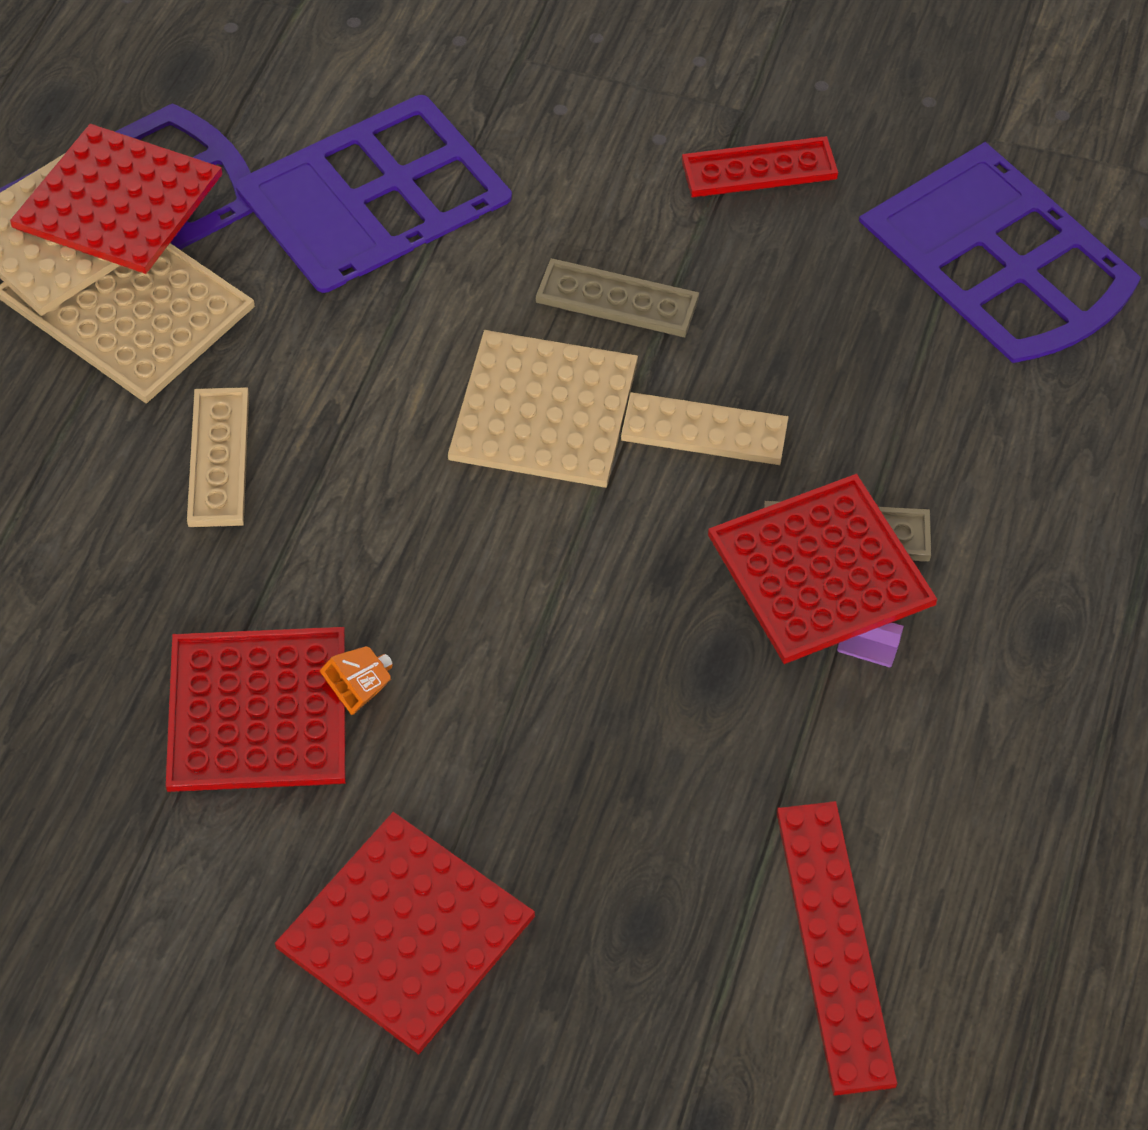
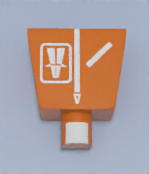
[320,646,392,715]

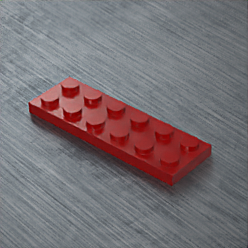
[682,136,838,198]

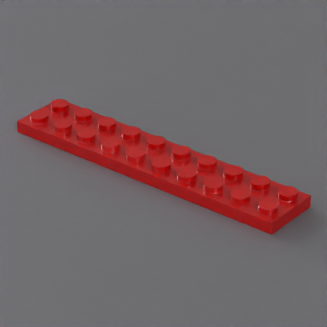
[777,801,897,1096]

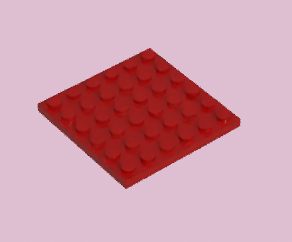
[10,124,222,274]
[708,474,937,664]
[166,627,346,792]
[275,812,535,1054]

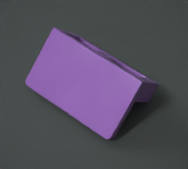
[837,623,904,667]

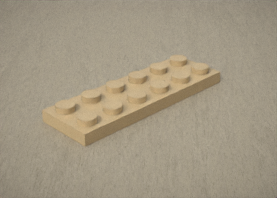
[187,388,249,527]
[621,392,788,465]

